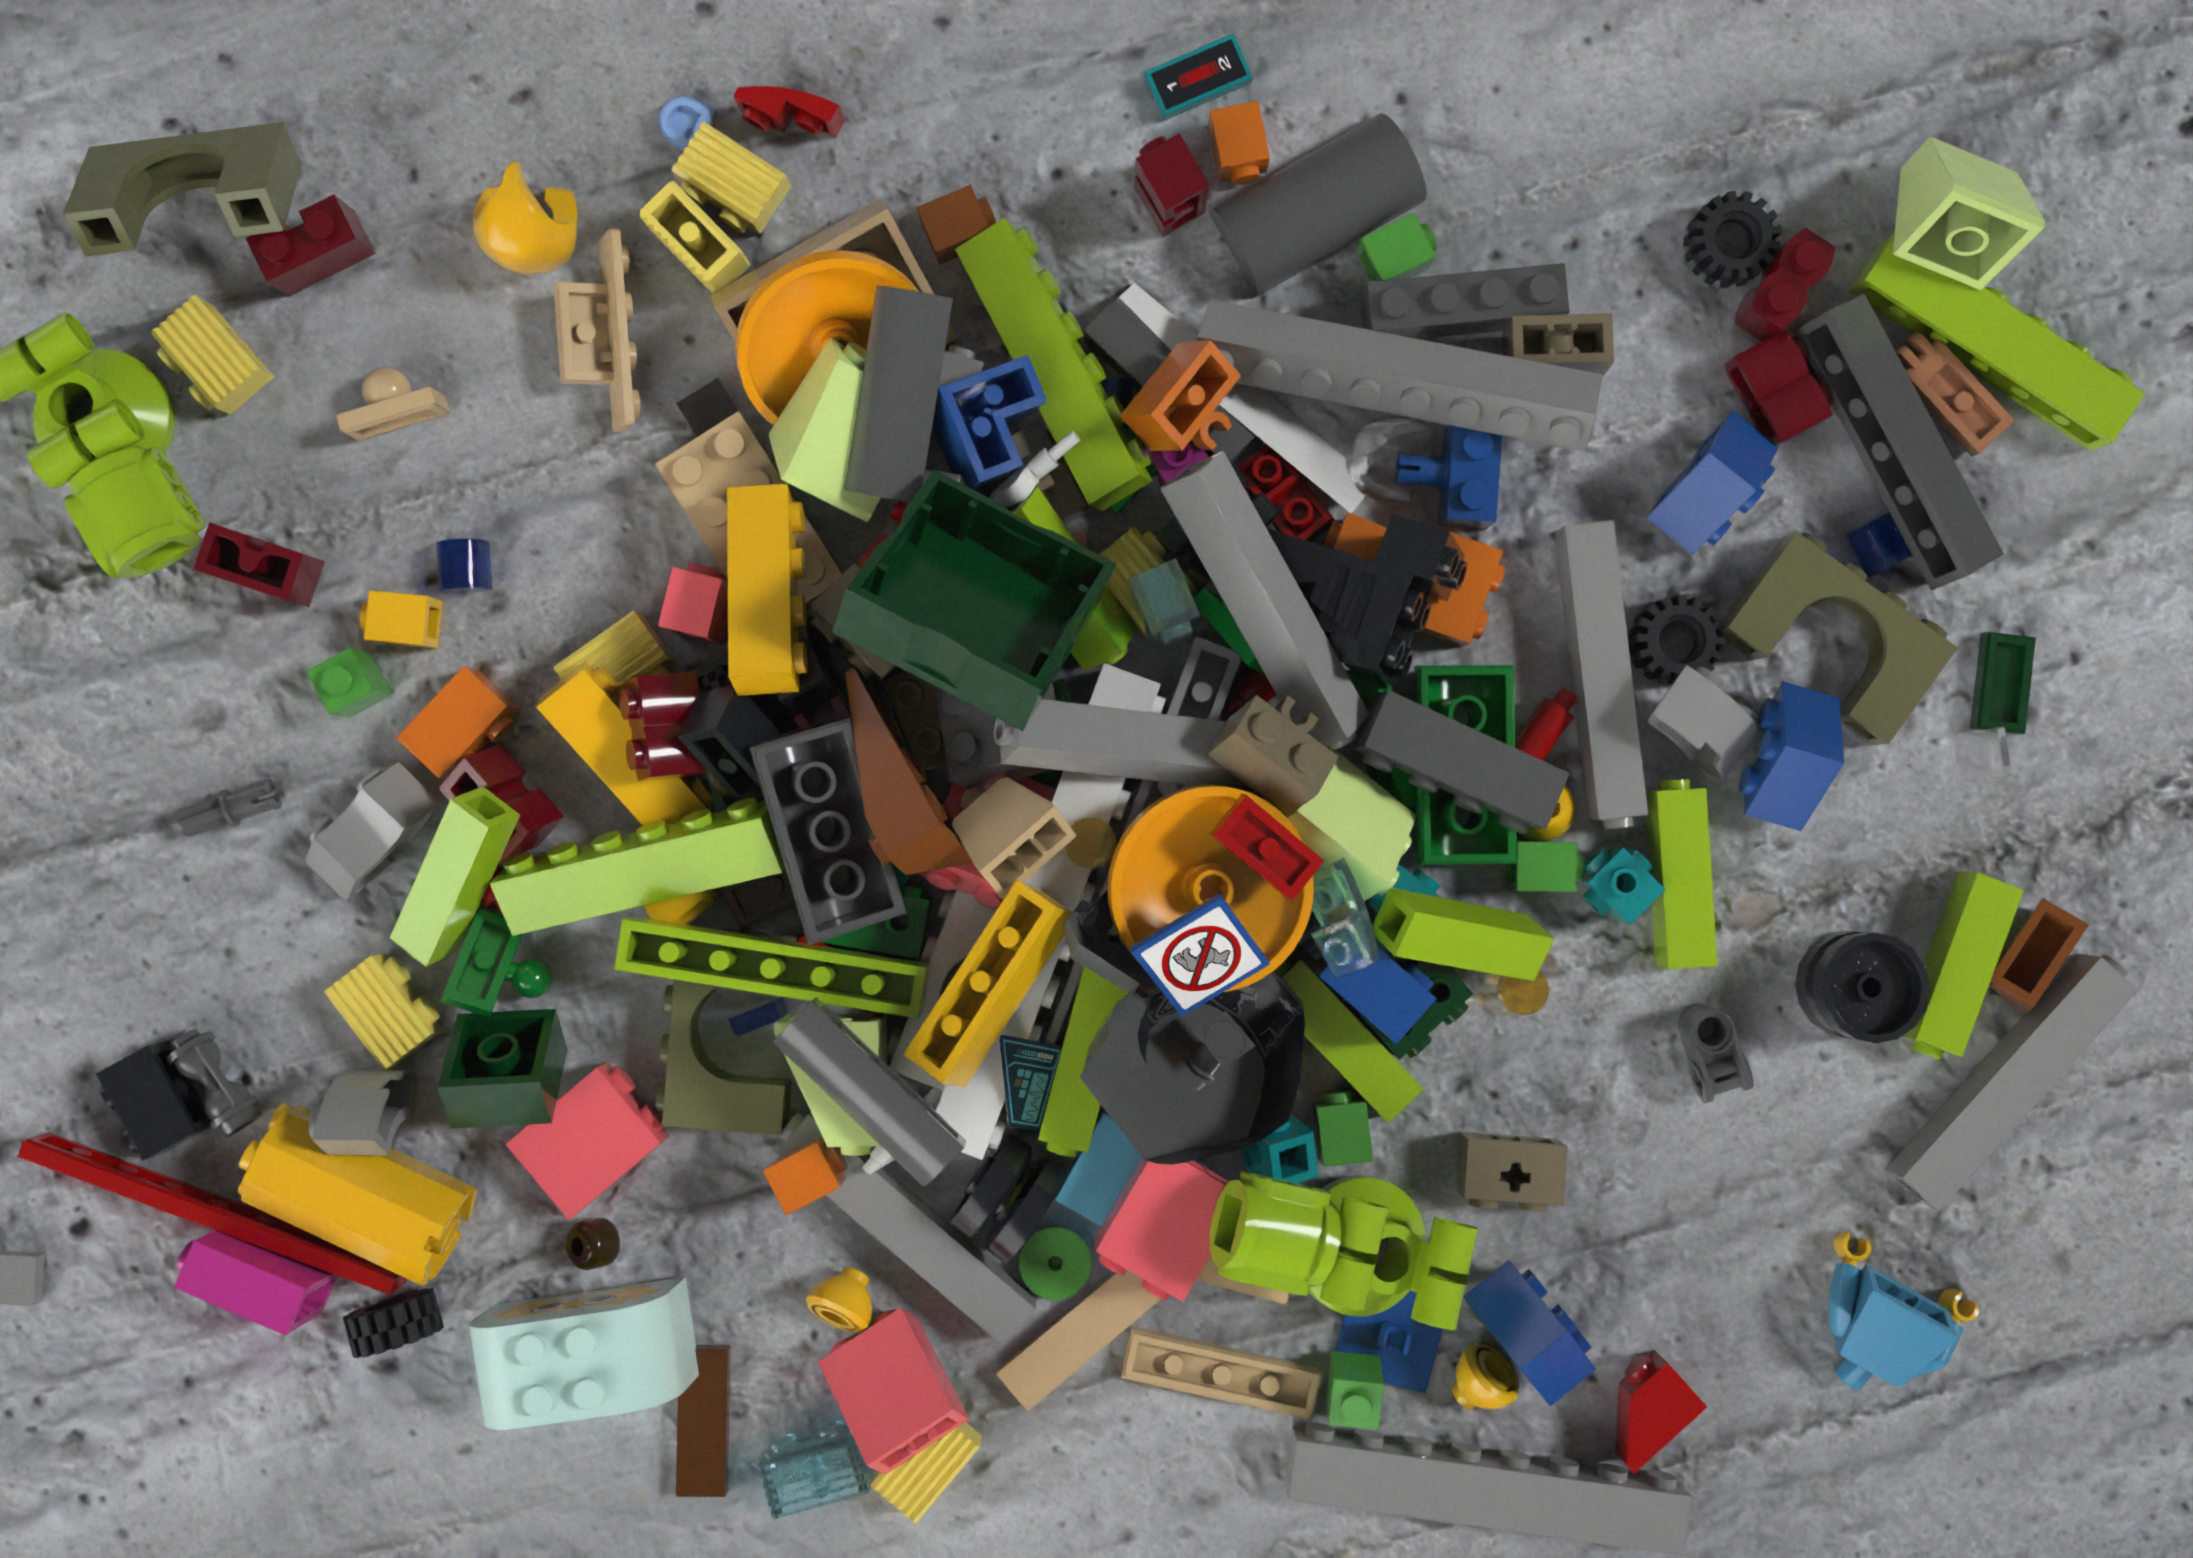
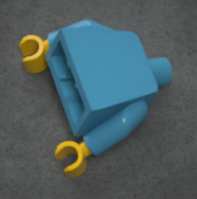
[1828,1231,1979,1390]

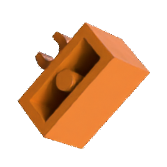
[1120,340,1241,451]

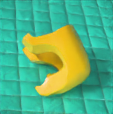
[473,161,578,275]

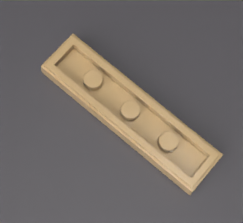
[996,1270,1161,1412]
[1121,1326,1323,1420]

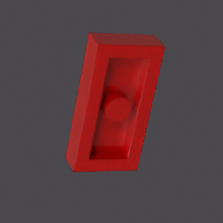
[1209,794,1324,901]

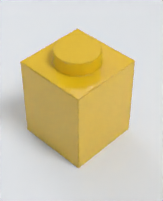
[360,590,443,649]

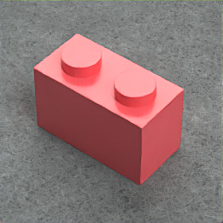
[658,562,728,646]

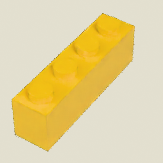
[727,483,808,696]
[536,660,716,826]
[903,880,1072,1087]

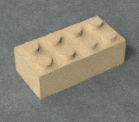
[655,411,844,613]

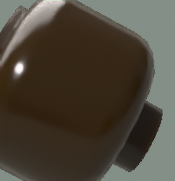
[566,1218,620,1270]

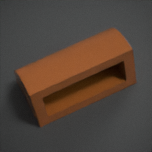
[1989,898,2089,1014]

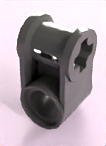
[1678,1003,1754,1103]

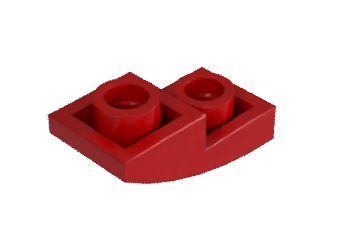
[733,86,845,138]
[1237,444,1334,542]

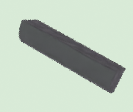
[845,286,953,502]
[1083,298,1258,463]
[773,997,966,1186]

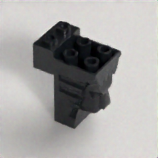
[1267,514,1468,688]

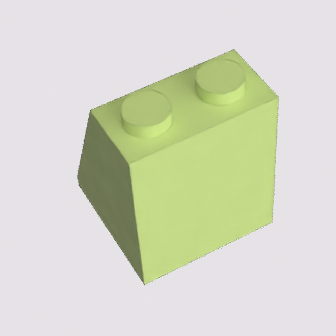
[1893,136,2045,290]
[768,338,880,522]
[1264,745,1417,905]
[774,1013,887,1156]

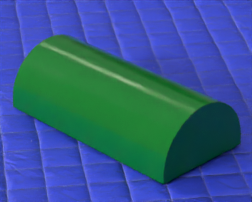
[1414,665,1517,865]

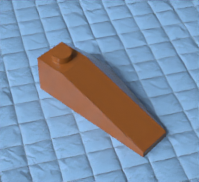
[845,667,972,875]

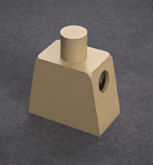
[952,777,1077,900]

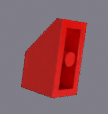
[1615,1350,1707,1474]

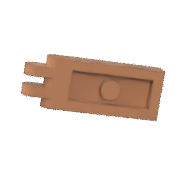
[1895,332,2015,457]

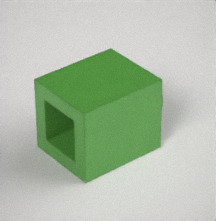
[1356,212,1437,282]
[306,647,393,718]
[1507,841,1584,892]
[1312,1089,1373,1167]
[1326,1351,1384,1430]

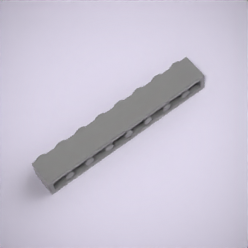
[1197,299,1603,452]
[1284,1422,1692,1556]

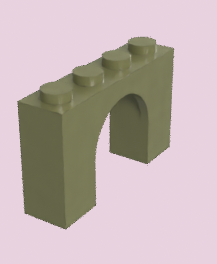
[63,122,301,257]
[1719,532,1958,745]
[656,927,803,1136]

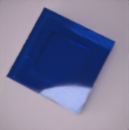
[728,997,788,1036]

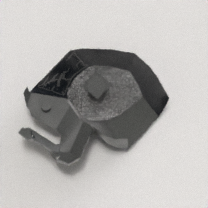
[1063,890,1305,1165]

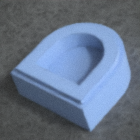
[659,96,718,151]

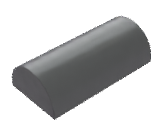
[1209,113,1427,297]
[749,718,906,945]

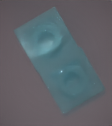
[1311,858,1379,979]

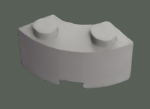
[1646,665,1758,782]
[305,761,440,902]
[309,1070,418,1156]

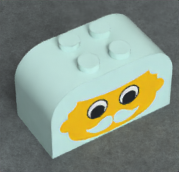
[469,1277,699,1430]

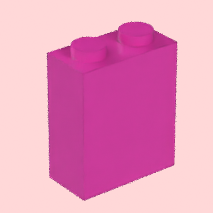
[174,1230,338,1336]

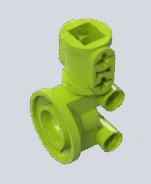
[0,312,205,579]
[1210,1171,1479,1330]

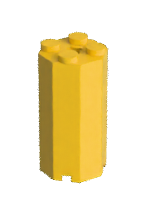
[238,1103,478,1286]

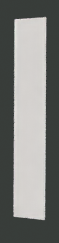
[1117,283,1376,513]

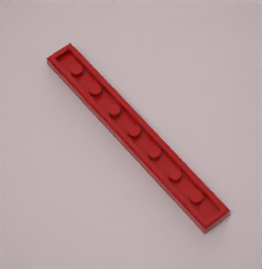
[17,1132,407,1295]

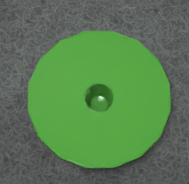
[1019,1226,1092,1300]

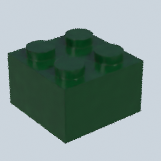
[437,1009,568,1129]

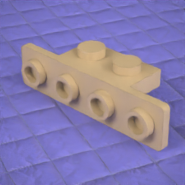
[554,229,640,432]

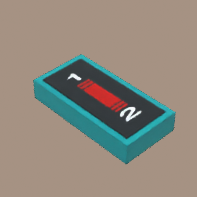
[1144,33,1253,121]

